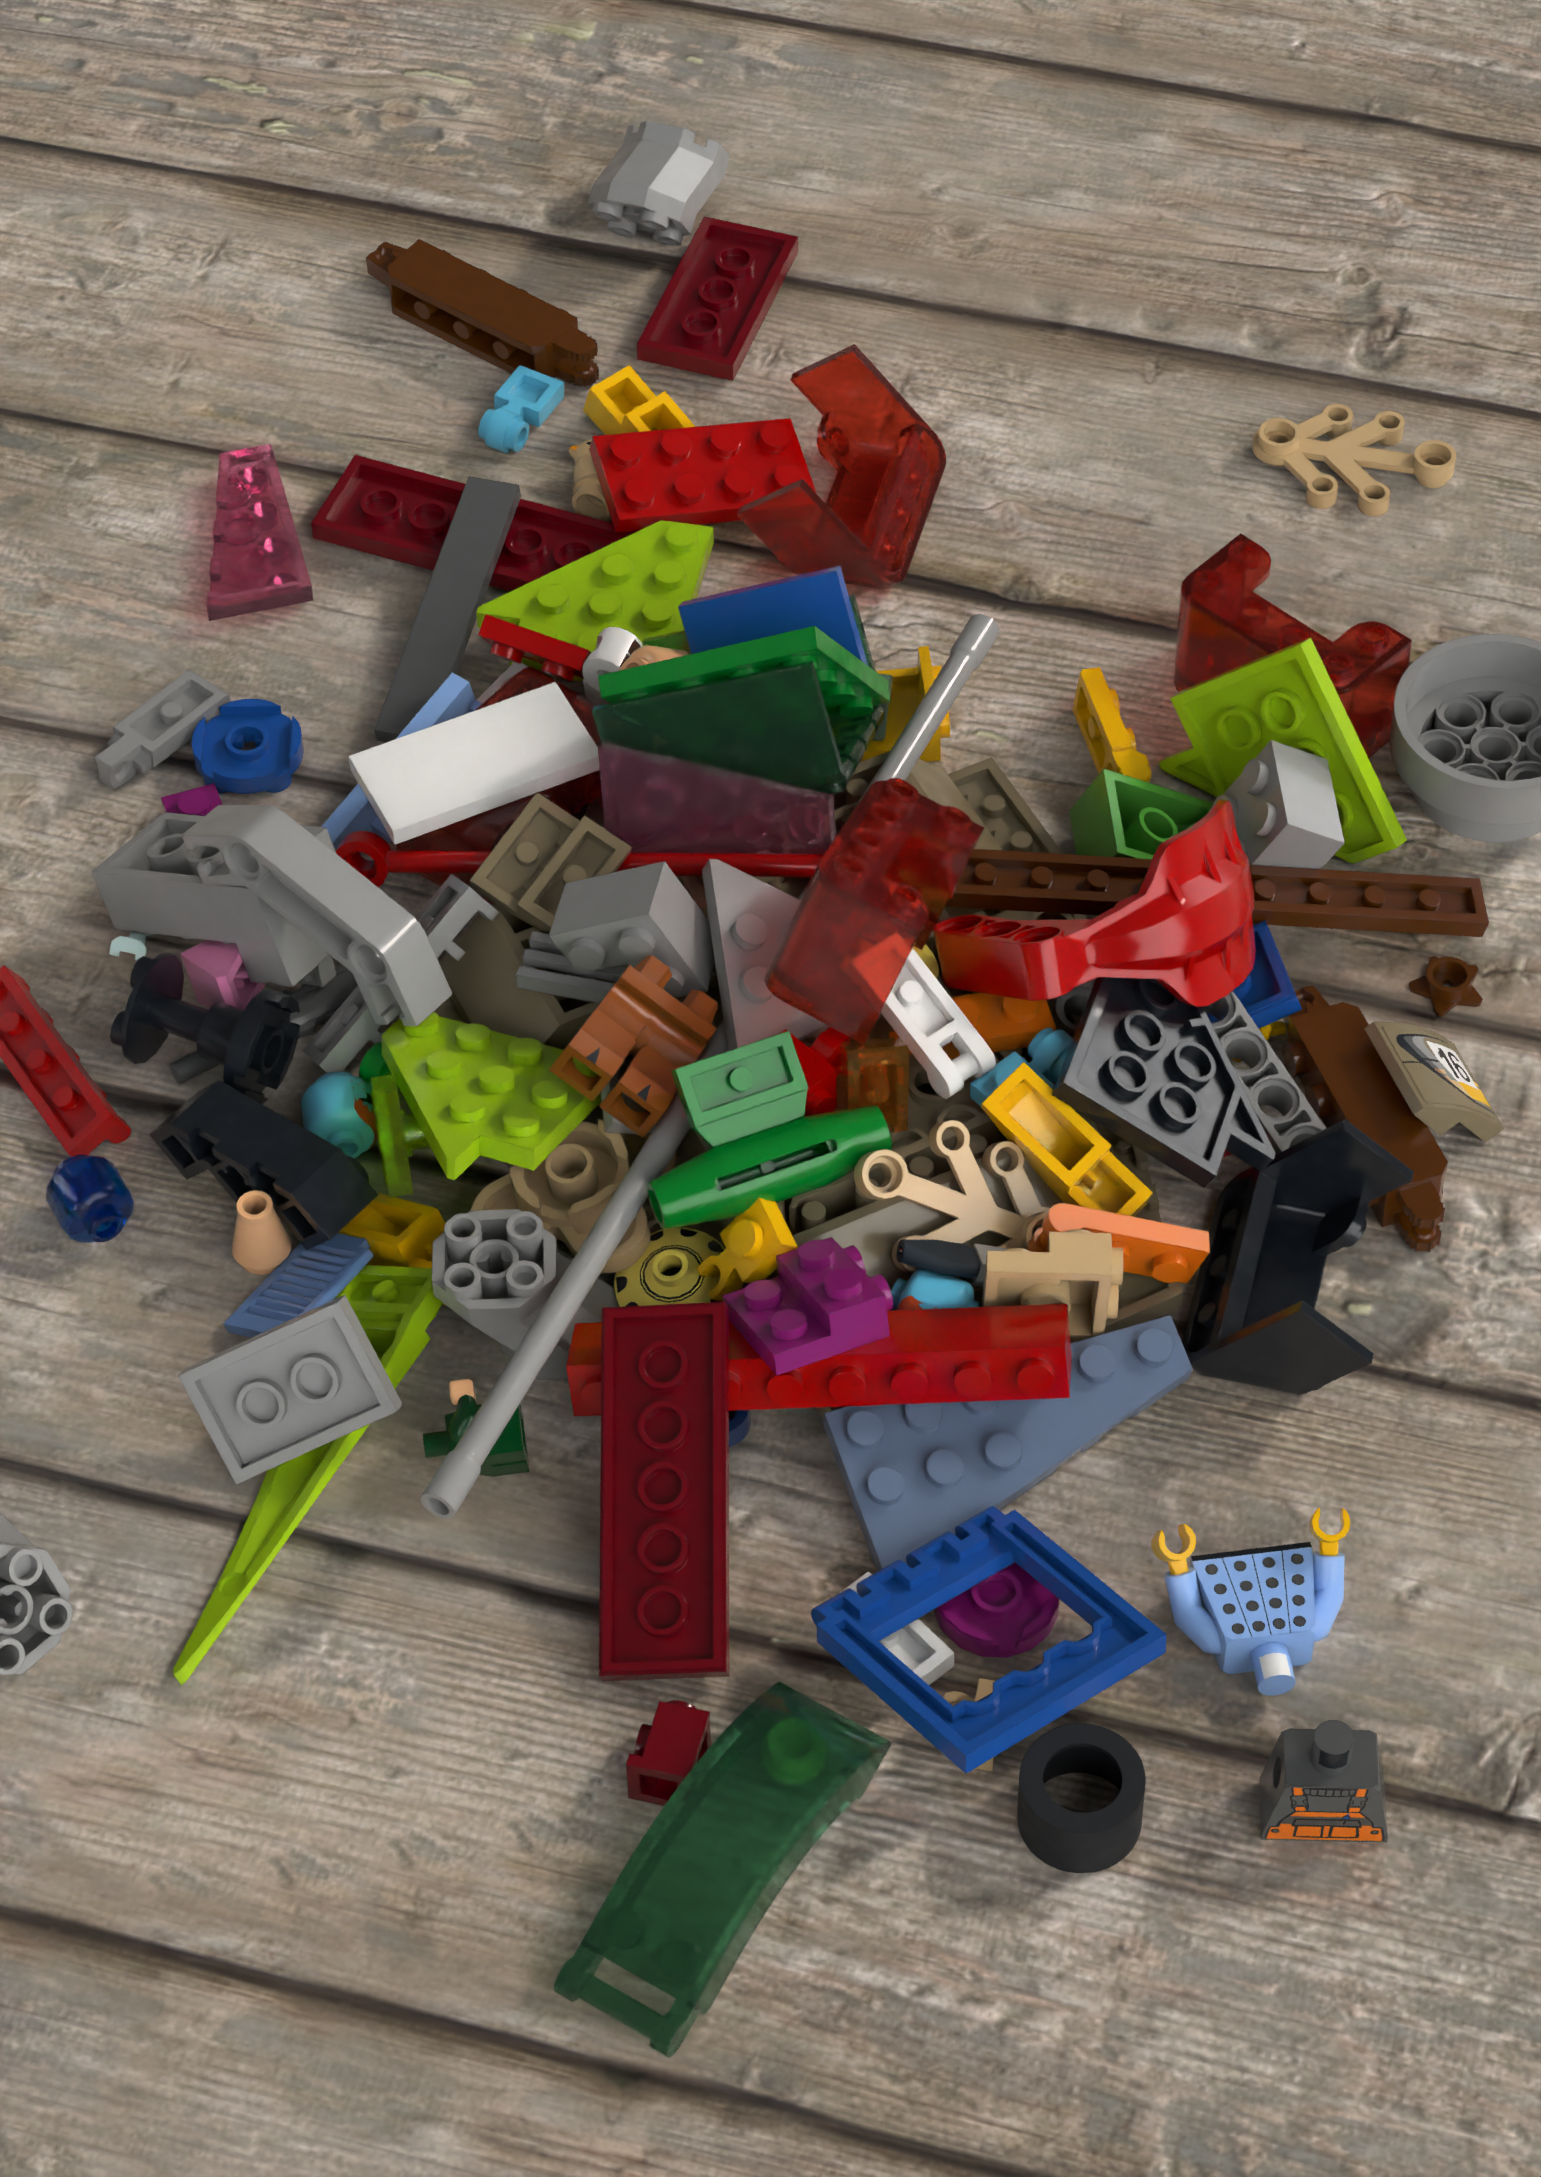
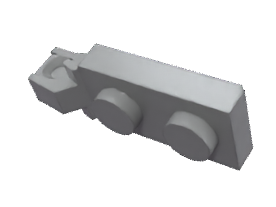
[95,670,230,790]

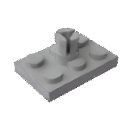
[178,1295,402,1484]

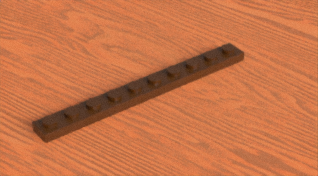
[926,847,1489,937]

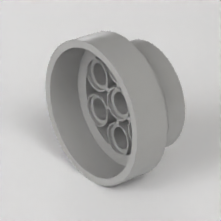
[1389,634,1541,842]

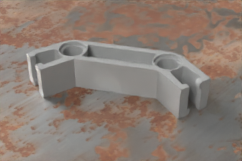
[181,805,453,1026]

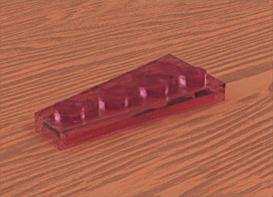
[207,444,314,621]
[598,743,836,854]

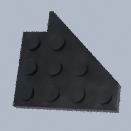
[1052,977,1276,1188]

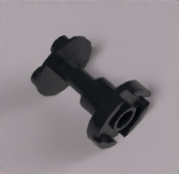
[110,953,300,1104]

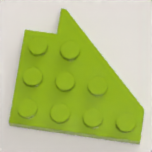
[476,520,714,682]
[1158,638,1407,864]
[381,1012,602,1180]

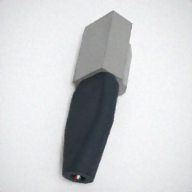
[896,1239,1008,1288]

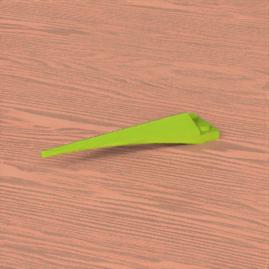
[173,1265,443,1686]

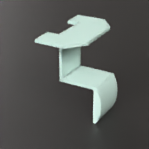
[109,931,152,961]

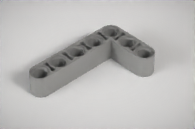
[1052,979,1326,1155]

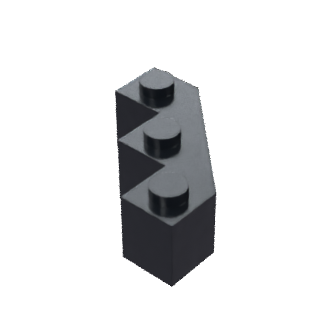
[149,1080,378,1250]

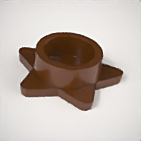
[1409,956,1483,1017]

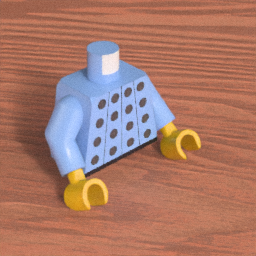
[1151,1507,1351,1696]

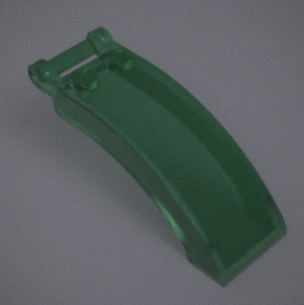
[554,1681,892,2058]

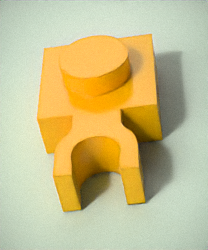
[697,1197,798,1302]

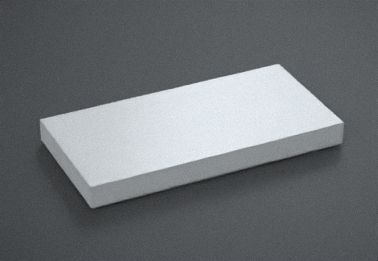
[349,682,603,845]

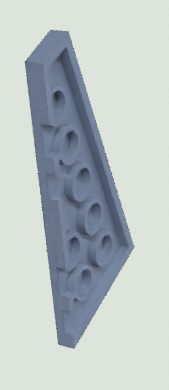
[822,1315,1193,1571]

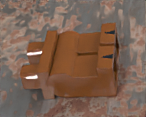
[549,955,718,1138]

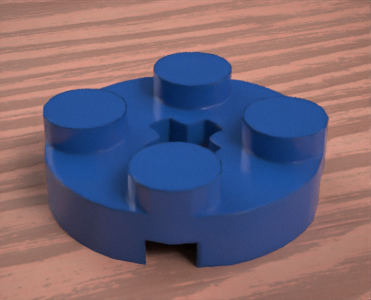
[192,699,304,794]

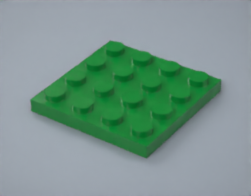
[598,626,891,752]

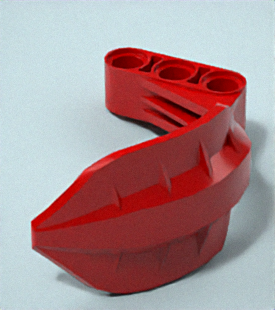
[933,800,1256,1007]

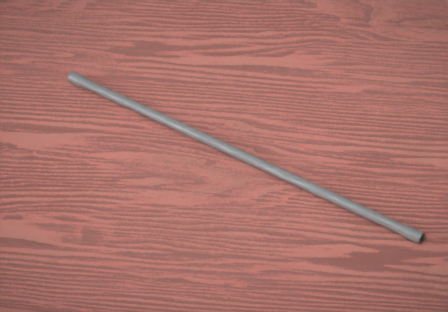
[420,614,999,1519]

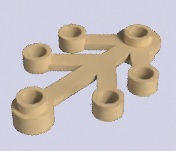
[1252,404,1456,516]
[854,1120,1051,1292]

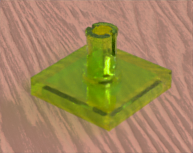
[368,1074,430,1198]

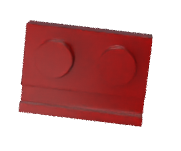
[478,614,591,682]

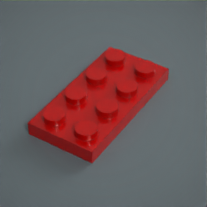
[589,418,819,533]

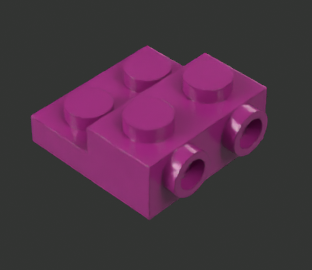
[723,1237,893,1376]

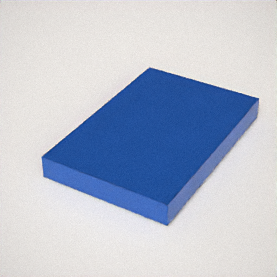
[678,566,868,665]

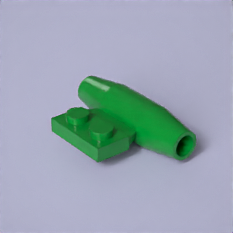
[647,1031,892,1229]

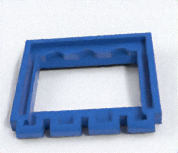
[811,1506,1166,1774]

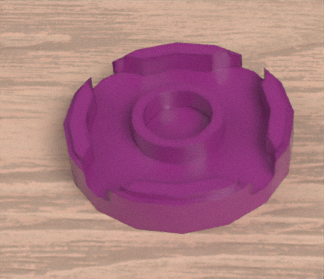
[934,1562,1059,1658]

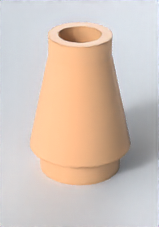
[232,1190,291,1275]

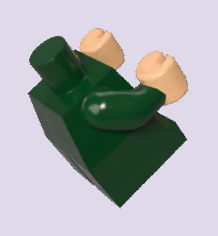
[423,1379,530,1477]

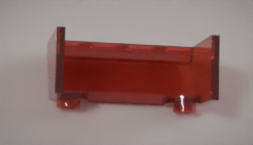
[737,344,946,590]

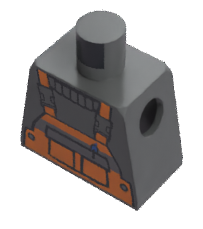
[1259,1720,1388,1843]

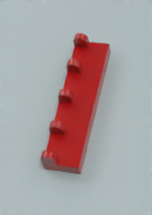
[0,965,131,1162]

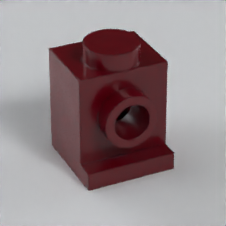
[626,1700,711,1812]

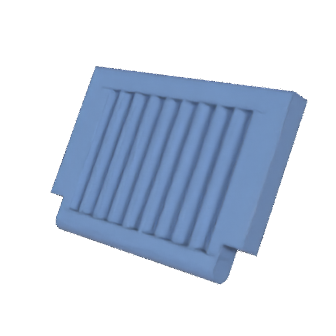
[223,1233,374,1338]

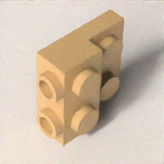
[982,1229,1123,1342]

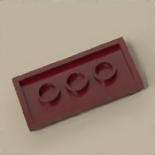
[636,216,798,381]

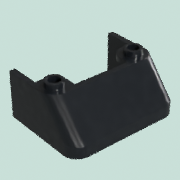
[1181,1119,1414,1395]

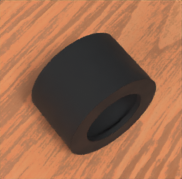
[1017,1723,1146,1873]

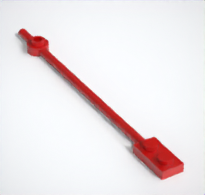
[335,831,956,898]

